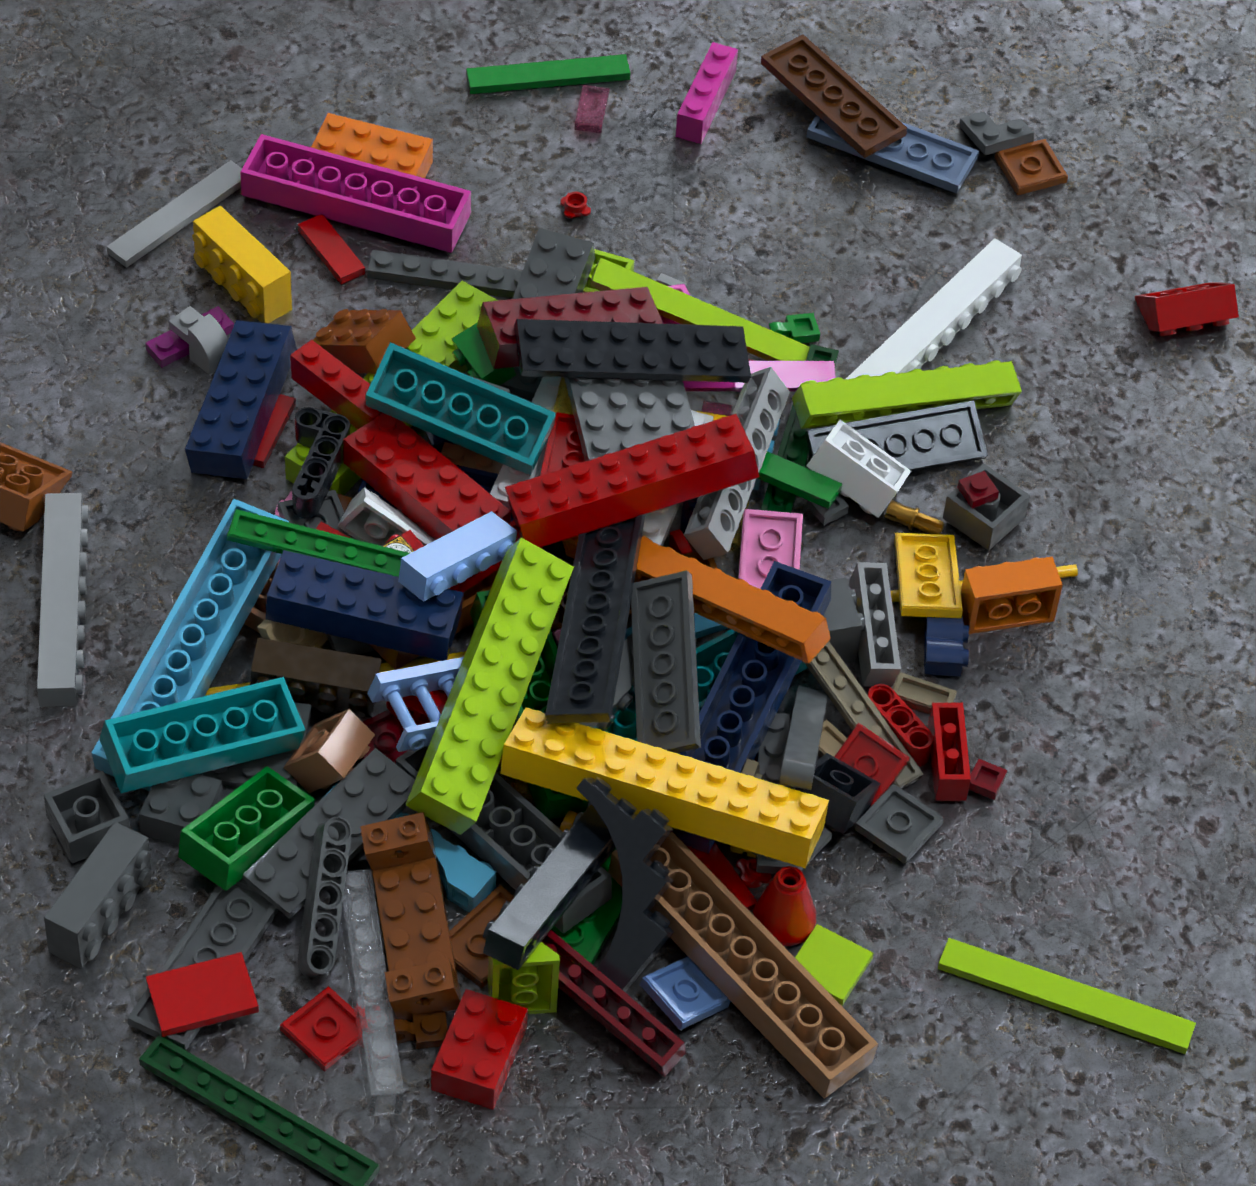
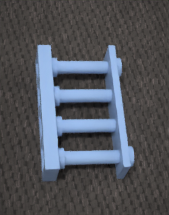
[367,657,464,752]

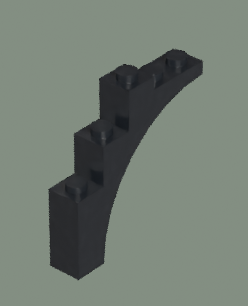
[576,777,674,992]

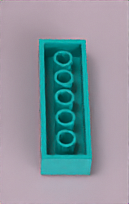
[366,342,556,476]
[100,677,306,793]

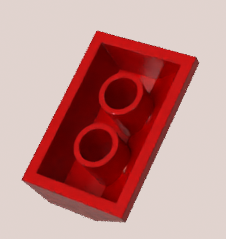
[1135,282,1239,336]

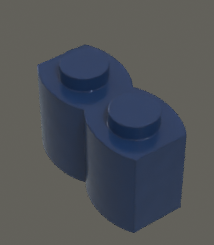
[924,616,969,677]

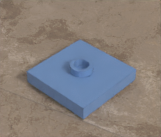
[640,957,731,1030]

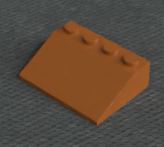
[0,442,73,531]

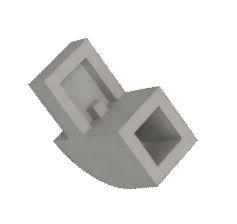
[169,306,228,375]

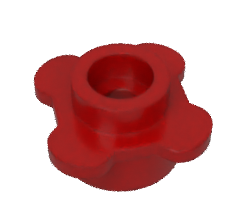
[560,191,591,218]
[736,858,772,888]

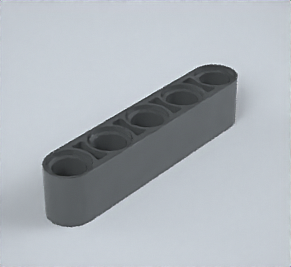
[298,817,352,978]

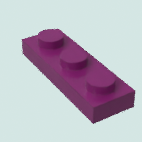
[145,306,234,368]

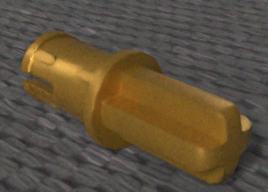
[885,500,944,534]

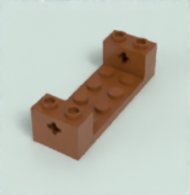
[360,812,461,1020]

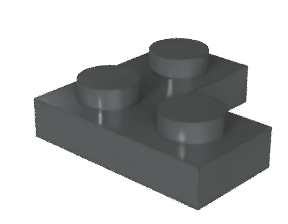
[960,112,1034,155]

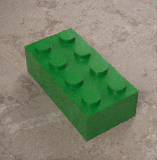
[178,766,315,891]

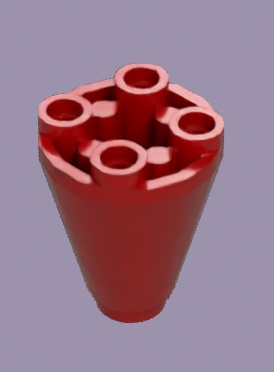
[753,866,816,946]

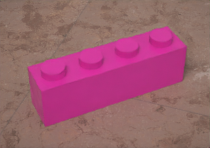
[675,42,738,144]

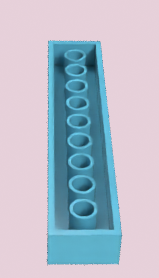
[92,499,289,791]

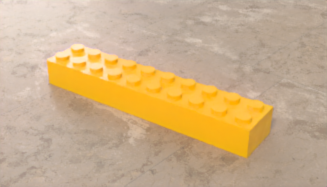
[500,707,829,868]

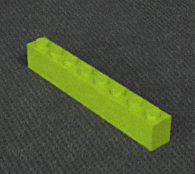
[792,360,1022,429]

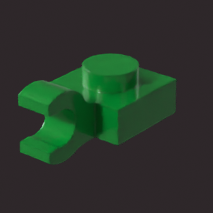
[769,313,821,343]

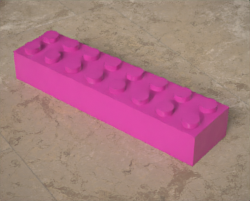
[240,134,471,253]

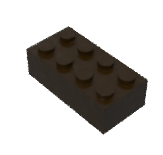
[250,638,381,719]

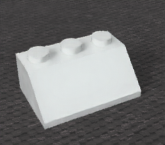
[807,420,911,518]
[338,488,435,546]

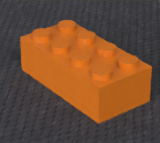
[311,113,433,178]

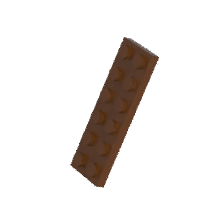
[761,34,907,158]

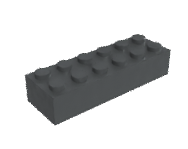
[500,228,595,402]

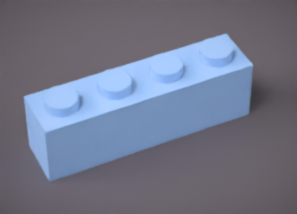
[398,511,517,602]

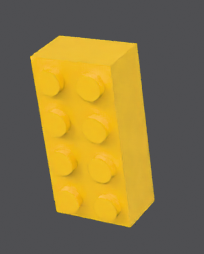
[192,206,292,323]

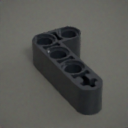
[292,407,350,519]

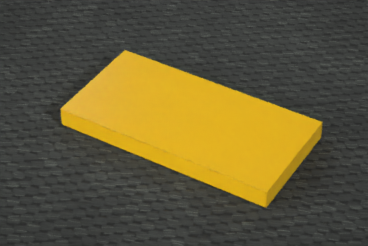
[894,533,963,618]

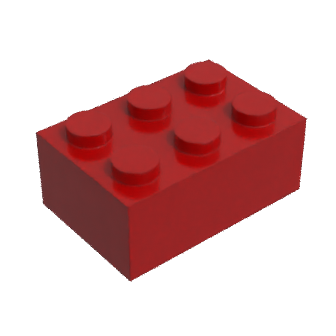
[431,989,528,1110]

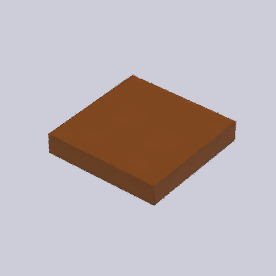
[995,139,1068,195]

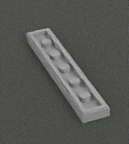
[107,160,242,268]

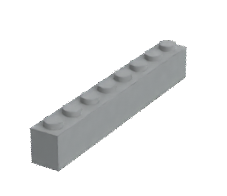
[37,493,89,707]

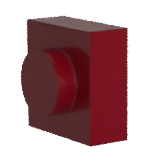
[957,471,999,509]
[969,759,1007,800]

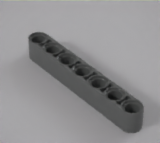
[779,686,828,790]

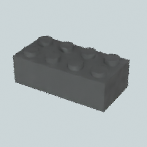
[44,822,153,969]

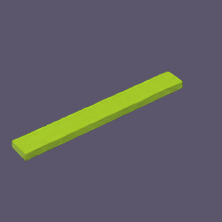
[590,257,810,361]
[938,938,1196,1055]

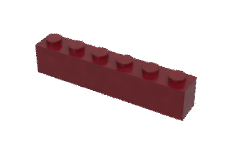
[541,930,686,1077]

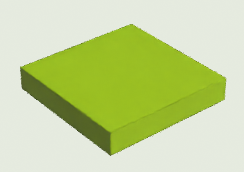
[795,924,874,1006]

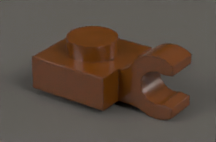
[390,1011,448,1049]

